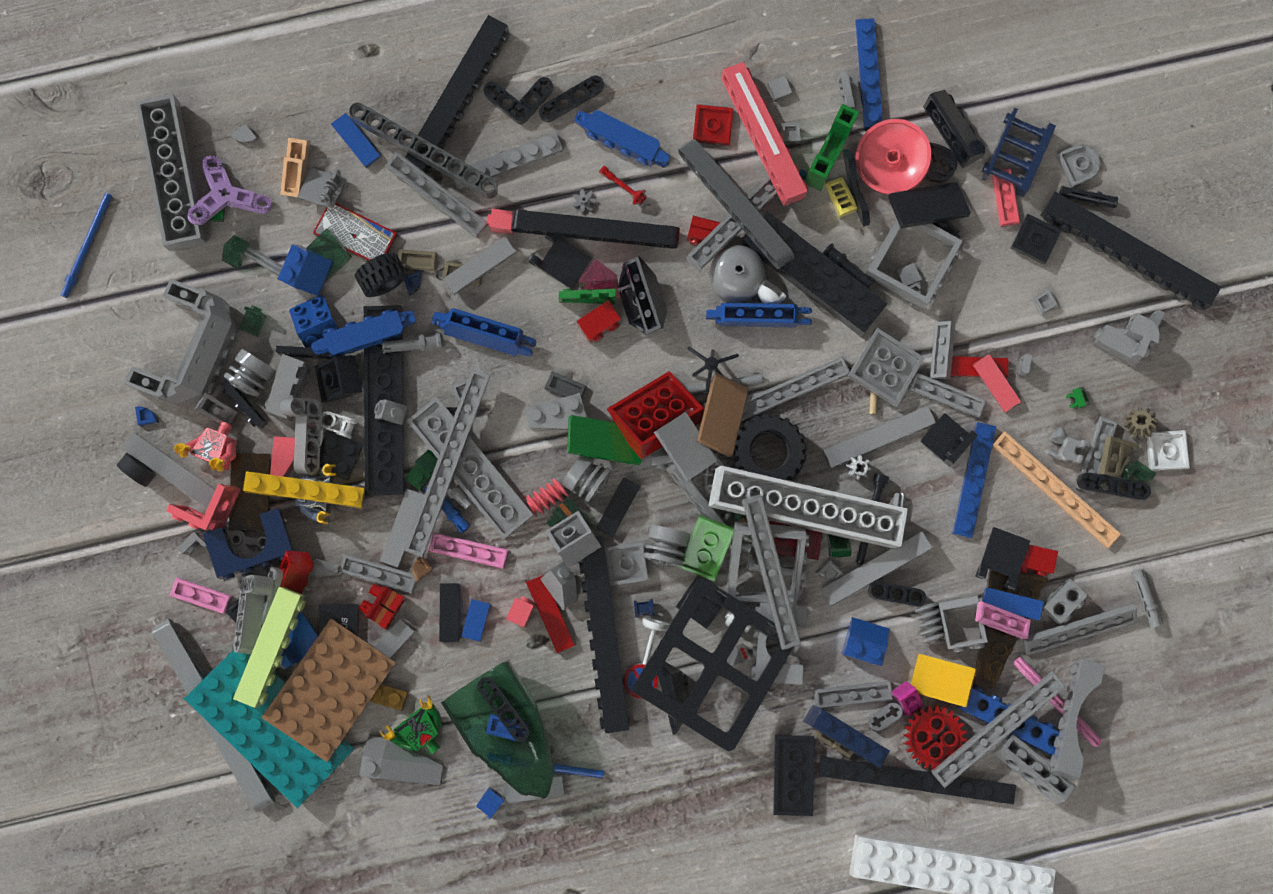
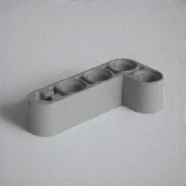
[280,398,322,475]
[234,575,274,654]

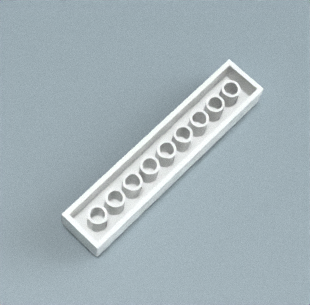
[708,466,908,548]
[849,834,1056,894]

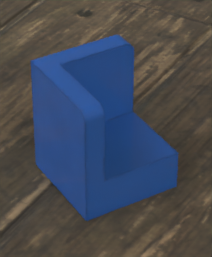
[476,787,505,819]

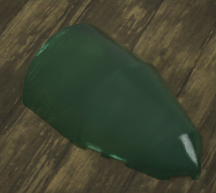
[441,659,555,799]

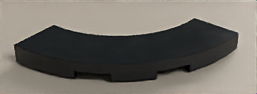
[843,149,870,227]

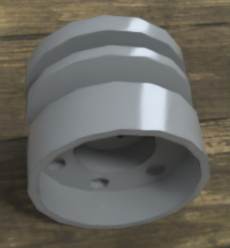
[224,349,276,398]
[562,456,612,503]
[643,525,690,567]

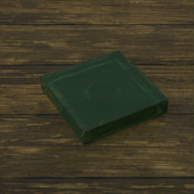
[307,229,352,283]

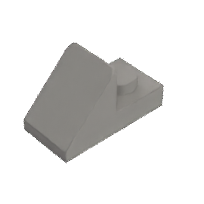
[195,393,238,424]

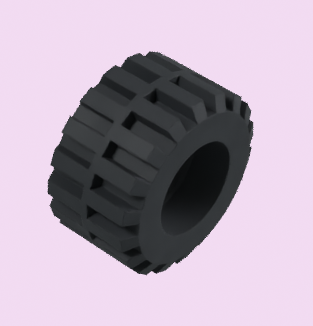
[354,252,408,298]

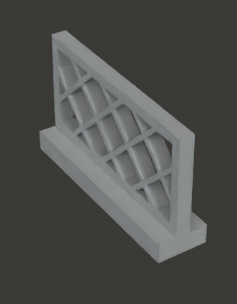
[666,448,734,524]

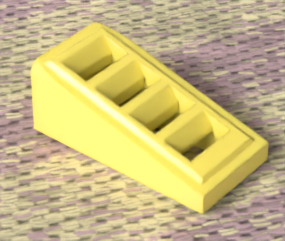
[825,177,858,218]

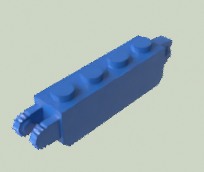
[574,110,670,168]
[706,303,812,327]
[432,308,537,357]
[311,309,416,357]

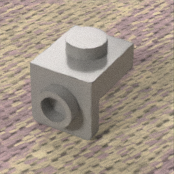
[374,400,407,425]

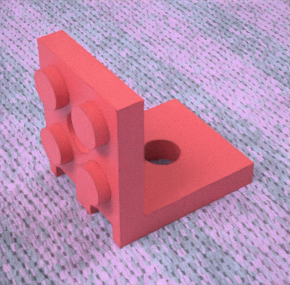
[166,484,241,530]

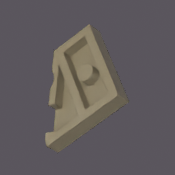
[1099,436,1139,478]

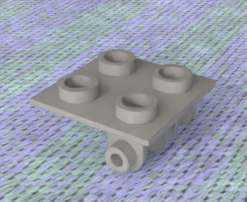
[297,168,347,209]

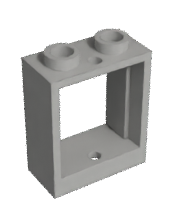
[939,596,989,653]

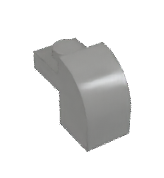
[1124,313,1160,361]

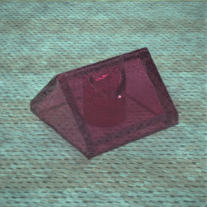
[579,259,618,290]

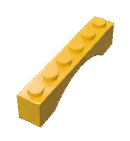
[243,471,365,509]

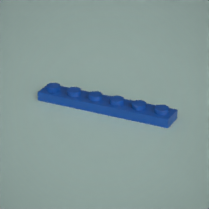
[855,18,883,129]
[952,422,996,538]

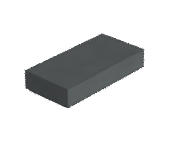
[544,371,587,399]

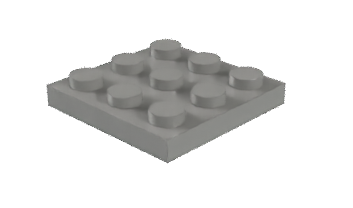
[847,328,924,407]

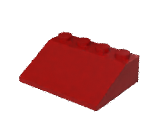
[607,371,704,459]

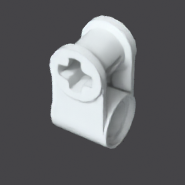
[321,411,358,439]

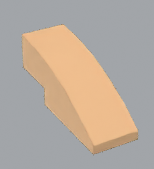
[280,138,311,197]

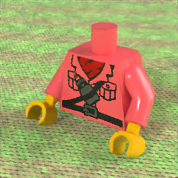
[174,421,237,472]

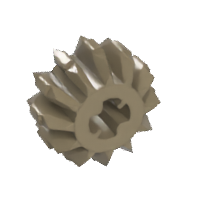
[1124,407,1158,440]

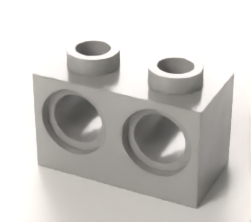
[1042,579,1088,624]

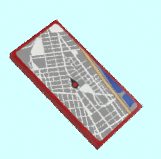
[313,203,398,261]

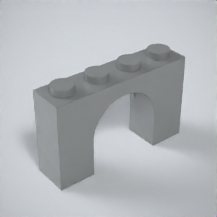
[751,603,807,685]

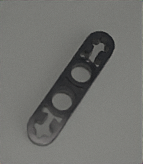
[539,75,604,123]
[1077,473,1151,500]
[477,677,530,743]

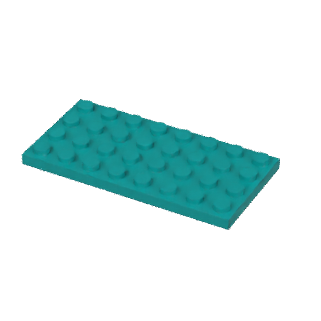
[184,649,354,809]

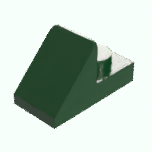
[405,449,438,491]
[827,534,852,558]

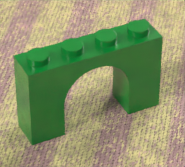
[805,104,859,191]

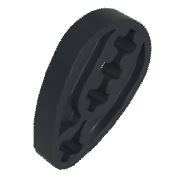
[925,142,957,183]

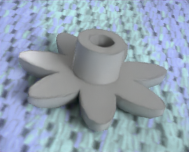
[573,189,597,213]

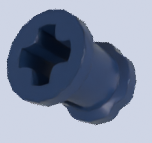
[633,599,655,618]

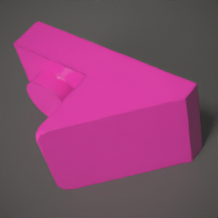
[891,681,924,717]

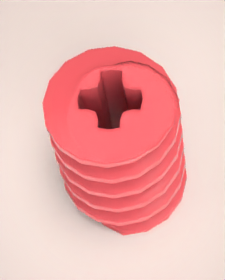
[526,478,569,517]

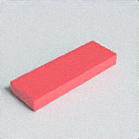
[991,168,1020,227]
[973,354,1021,412]

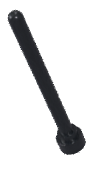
[856,473,890,565]

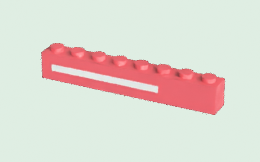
[721,62,808,206]

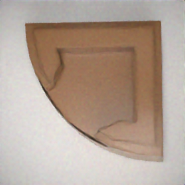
[412,556,433,581]

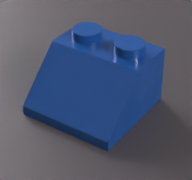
[277,244,334,296]
[841,617,889,666]

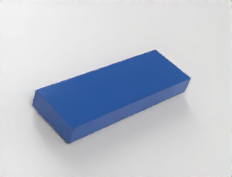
[331,113,380,168]
[982,587,1044,621]

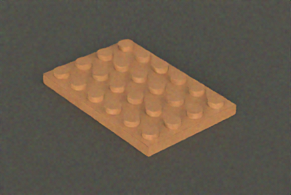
[261,619,396,762]

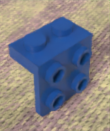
[289,295,339,347]
[281,612,319,669]

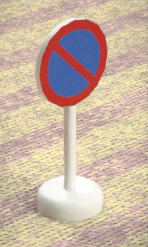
[623,617,669,699]

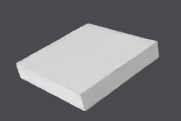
[1146,430,1190,471]

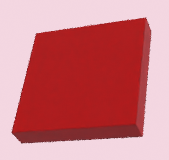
[693,104,734,146]

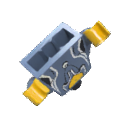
[296,464,336,525]

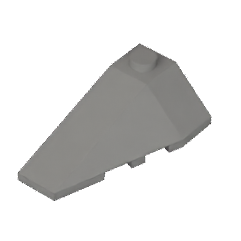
[359,735,443,785]

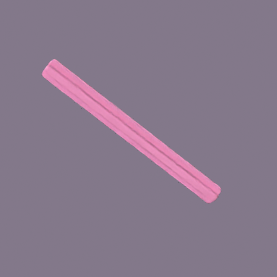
[1013,657,1102,747]

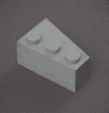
[265,354,312,421]
[524,393,587,431]

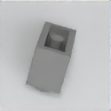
[540,561,578,610]

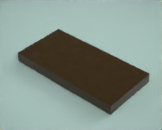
[229,453,271,531]

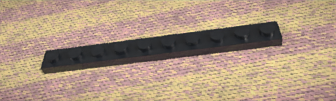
[818,756,1016,805]

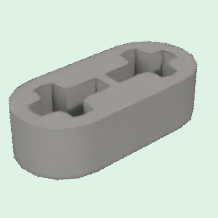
[867,703,902,731]

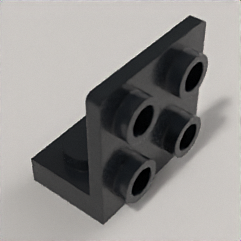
[920,413,978,466]

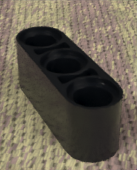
[868,582,926,607]

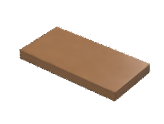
[697,373,748,457]

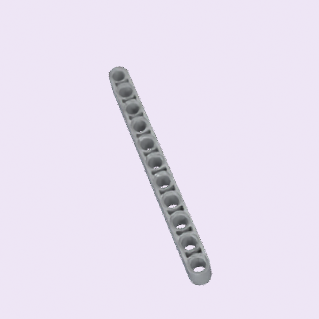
[152,618,275,813]

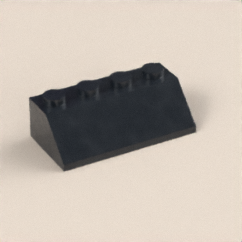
[923,90,985,169]

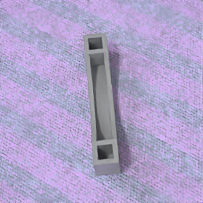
[1050,658,1105,781]

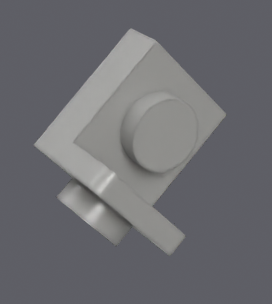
[177,532,207,555]

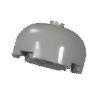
[709,245,766,303]

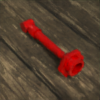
[599,166,647,205]

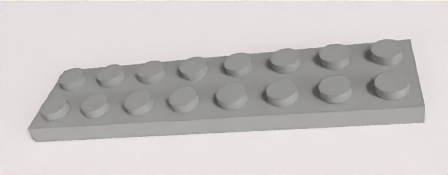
[407,396,533,539]

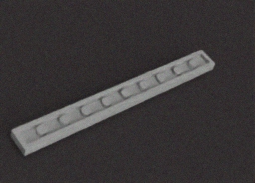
[404,369,491,557]

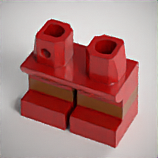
[359,584,407,629]

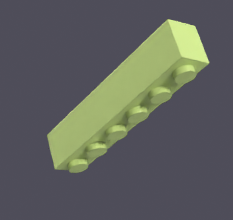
[233,587,306,708]

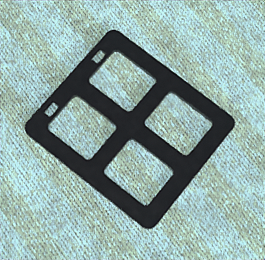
[633,578,794,751]

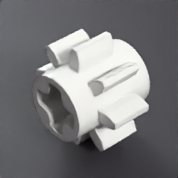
[846,455,871,480]

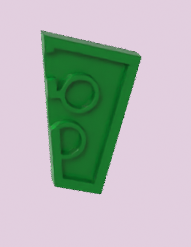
[558,289,616,304]

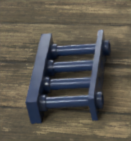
[981,108,1056,197]

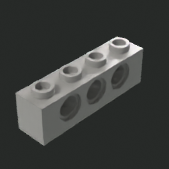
[993,734,1076,805]

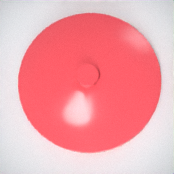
[856,119,932,195]

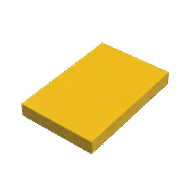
[911,654,977,708]

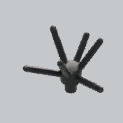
[687,347,739,395]

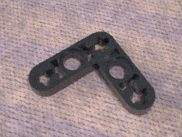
[483,77,553,124]

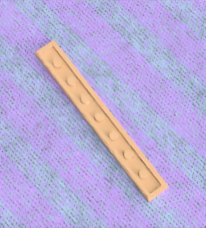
[992,431,1121,549]

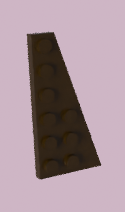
[973,570,1048,688]

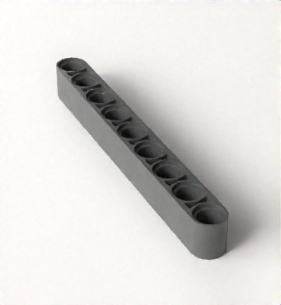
[349,102,498,199]
[678,139,795,269]

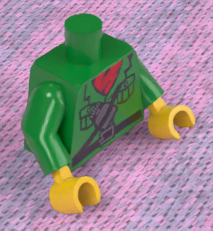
[380,695,442,755]

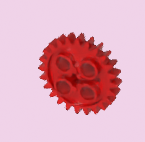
[902,705,968,770]

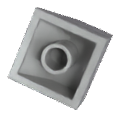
[545,511,601,568]

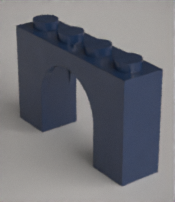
[203,508,295,581]
[803,705,890,768]

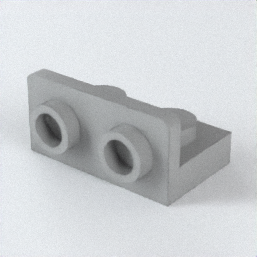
[837,71,863,113]

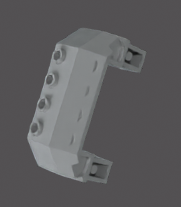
[124,279,239,408]

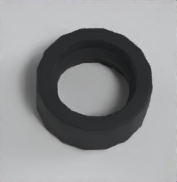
[117,453,156,487]

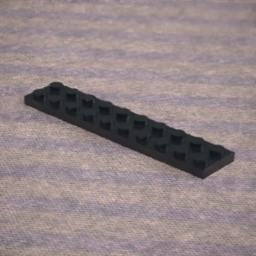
[363,305,405,496]

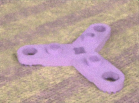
[188,155,272,225]

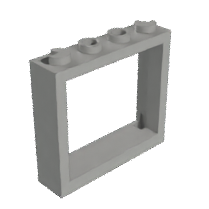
[865,219,963,309]
[727,522,809,605]

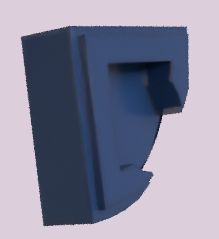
[404,271,422,295]

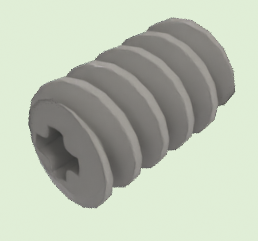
[915,602,946,644]

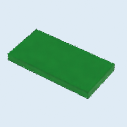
[567,415,641,466]

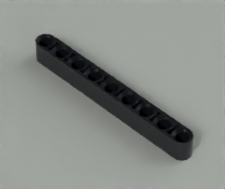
[511,210,680,249]

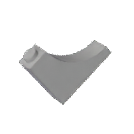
[1093,310,1165,366]

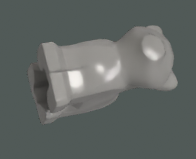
[1045,428,1087,464]

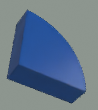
[135,406,159,426]

